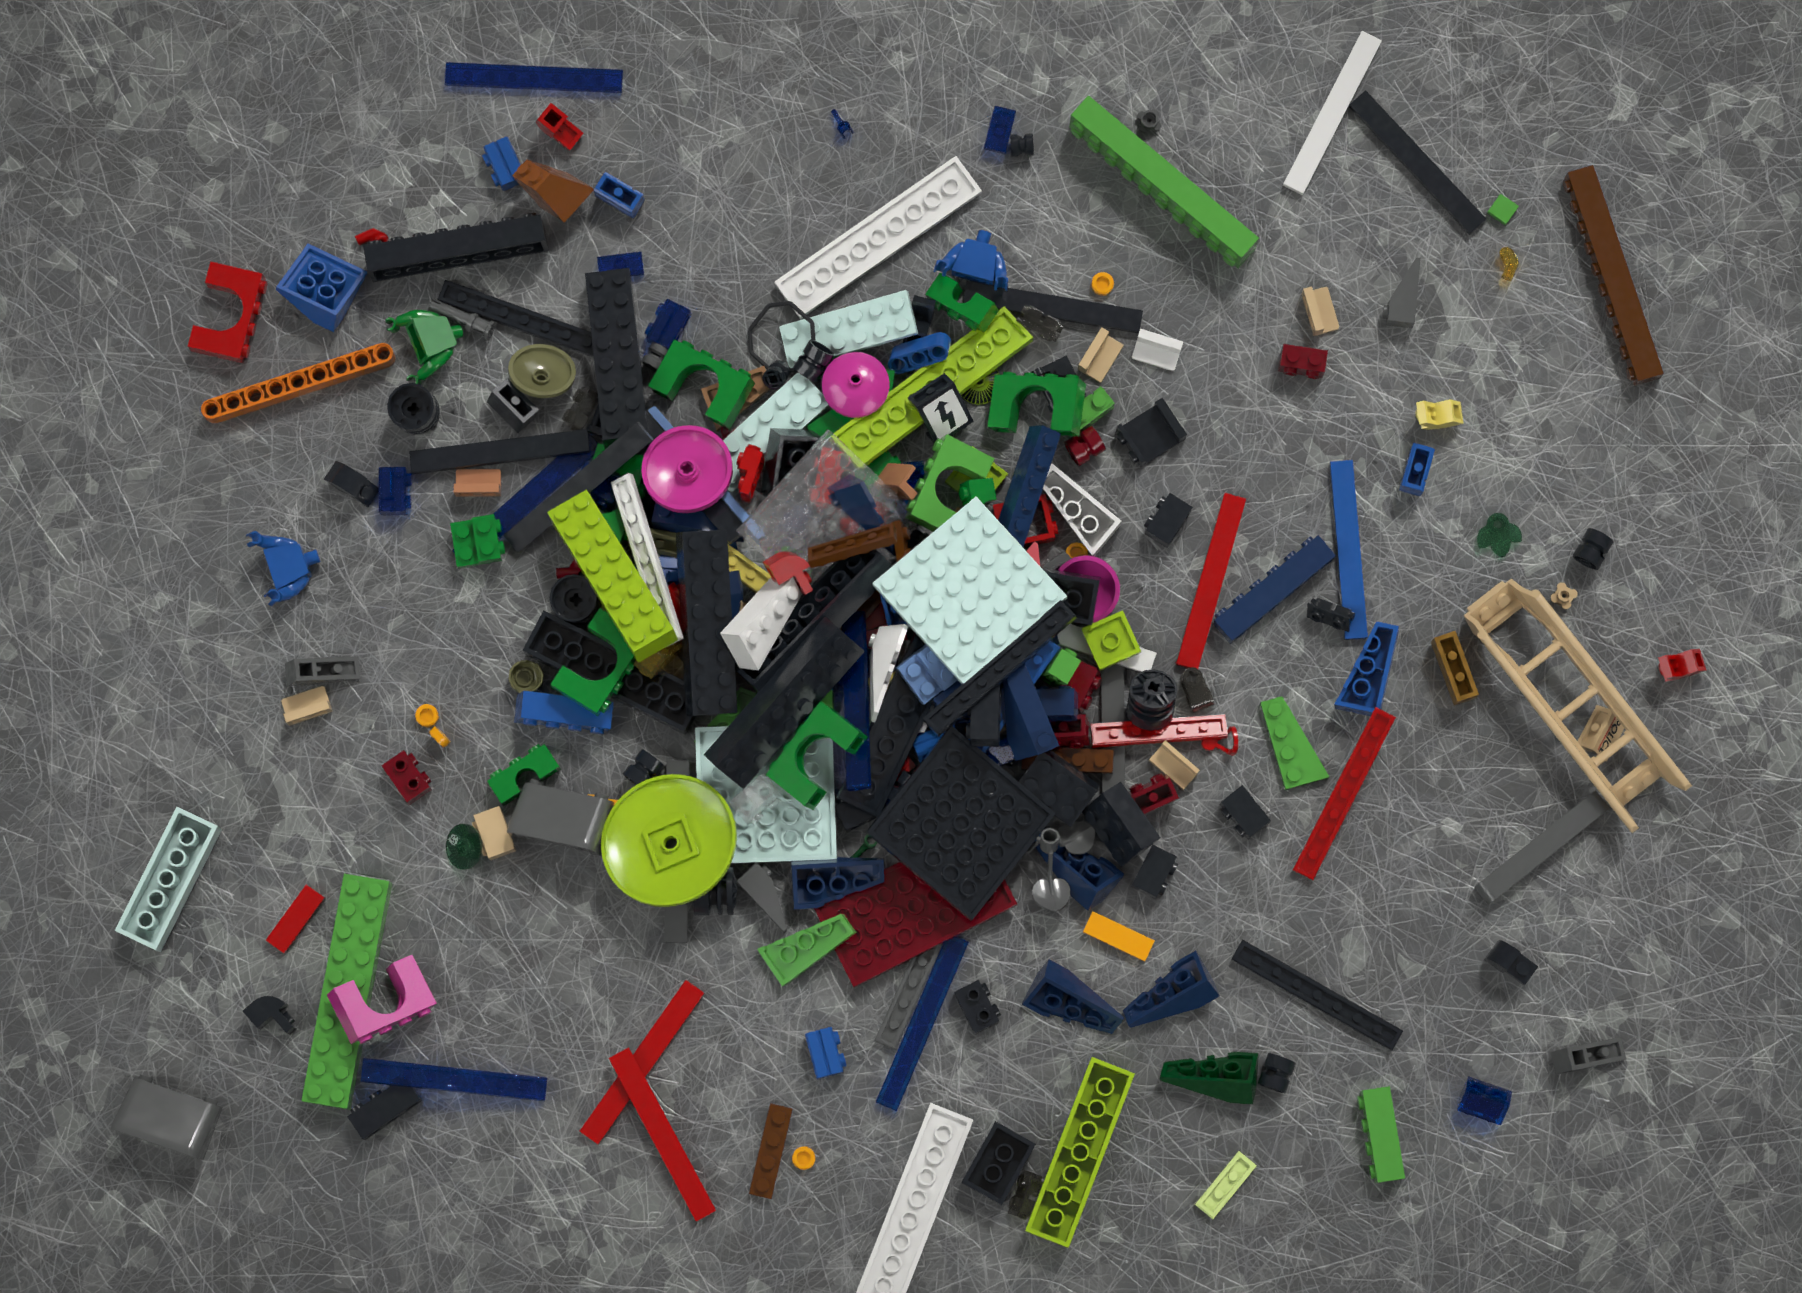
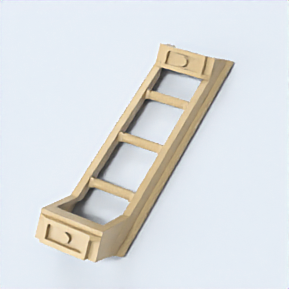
[1464,579,1692,833]

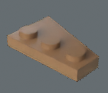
[701,366,770,432]

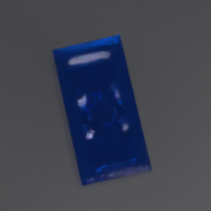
[984,106,1016,155]
[597,252,644,276]

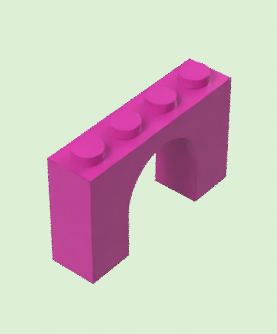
[327,955,437,1044]

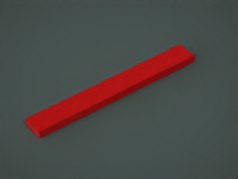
[1176,493,1246,671]
[1293,707,1396,880]
[579,980,705,1145]
[609,1047,716,1221]

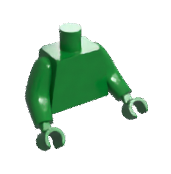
[385,310,463,385]

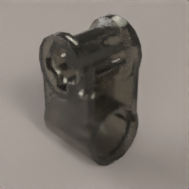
[1180,667,1214,713]

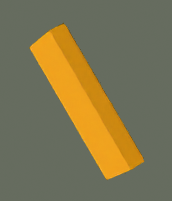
[1083,911,1155,962]

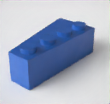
[1334,621,1399,716]
[514,691,614,734]

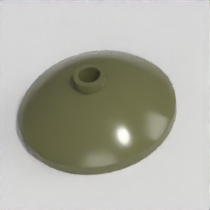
[508,344,576,398]

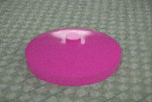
[642,425,733,513]

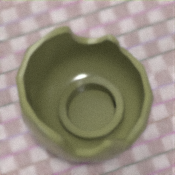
[508,660,543,693]

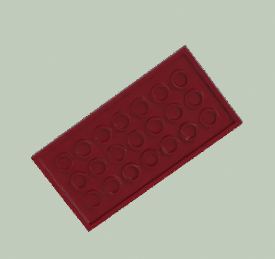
[814,862,1018,988]

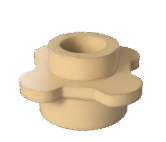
[1550,583,1577,609]

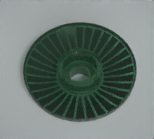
[446,824,482,870]

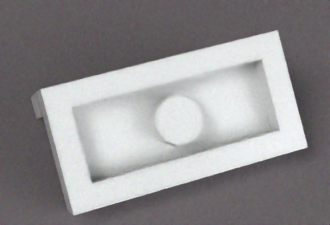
[1132,329,1183,371]

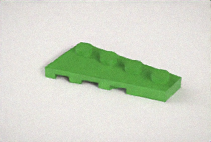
[1260,696,1329,790]
[757,914,856,986]

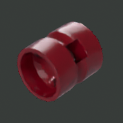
[1064,426,1106,467]

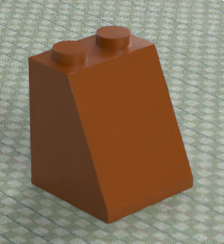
[512,159,594,223]

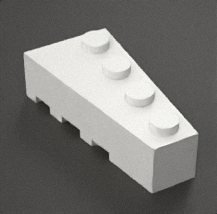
[1043,464,1122,556]
[720,577,802,670]

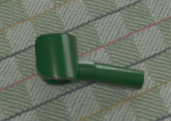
[850,834,877,858]

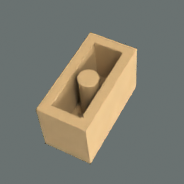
[472,806,516,860]

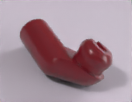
[556,558,582,579]

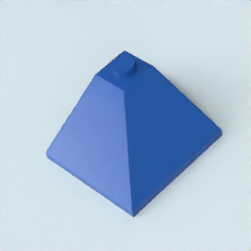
[276,244,367,332]

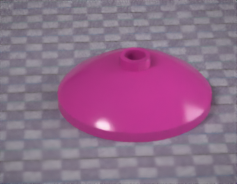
[822,352,890,418]
[1059,555,1120,623]

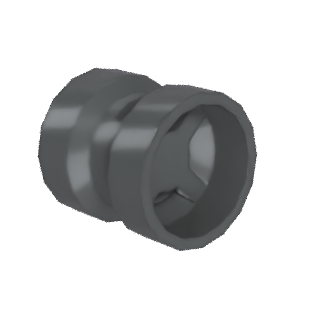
[641,342,668,372]

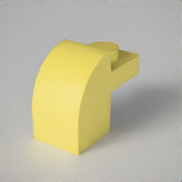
[1416,399,1464,430]

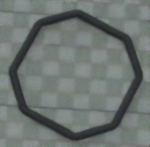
[747,301,816,372]

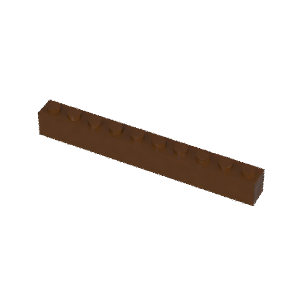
[1563,165,1664,386]

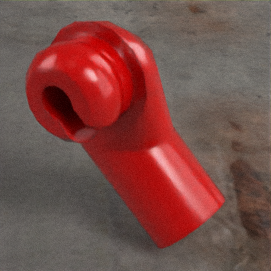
[355,228,388,246]

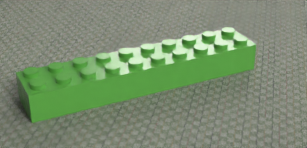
[1069,95,1259,269]
[302,874,392,1110]

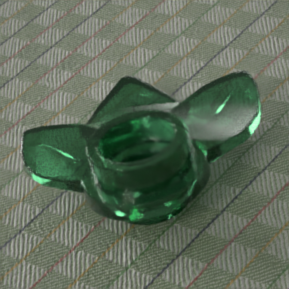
[1477,513,1522,558]

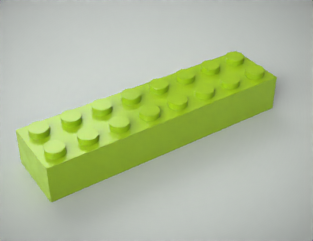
[547,489,678,663]
[1025,1057,1135,1248]

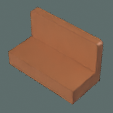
[873,463,917,500]
[454,469,501,497]

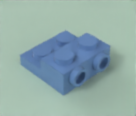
[896,644,957,704]

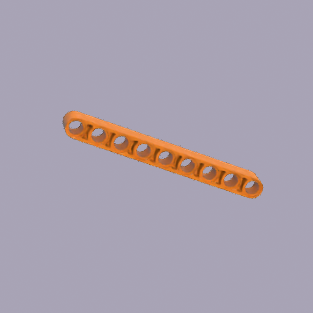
[201,343,396,423]

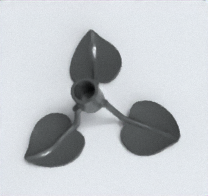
[1019,821,1096,912]

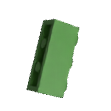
[1039,648,1081,687]

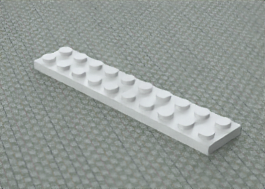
[774,156,982,319]
[856,1103,973,1293]

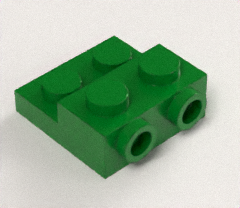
[450,514,505,568]

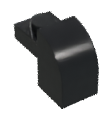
[902,295,936,343]
[324,461,380,507]
[1484,940,1538,985]
[243,996,297,1035]

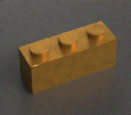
[1431,631,1479,706]

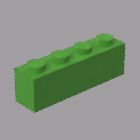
[1357,1086,1405,1183]

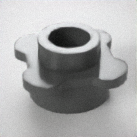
[1137,109,1161,133]

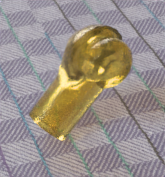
[1499,247,1519,281]

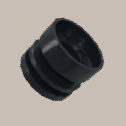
[387,383,440,435]
[549,574,602,625]
[1126,669,1178,731]
[693,867,737,916]

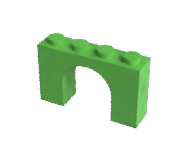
[905,434,995,532]

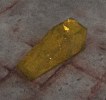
[634,640,682,679]

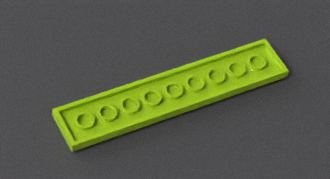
[830,306,1033,471]

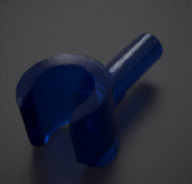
[831,109,854,139]

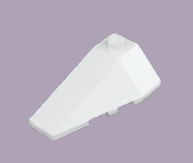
[868,624,909,722]

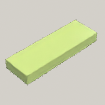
[1195,1151,1257,1220]

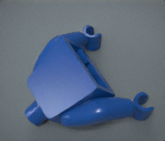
[933,230,1008,291]
[246,531,321,606]

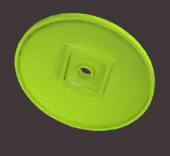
[601,774,737,907]

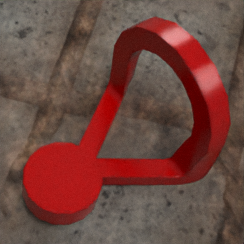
[1201,726,1238,756]

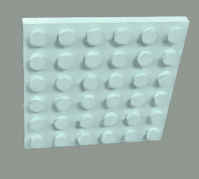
[873,497,1067,684]
[695,726,837,864]

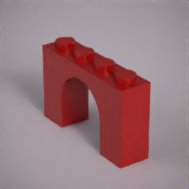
[187,261,268,363]

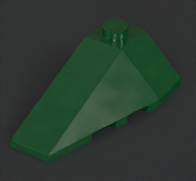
[1160,1052,1259,1104]

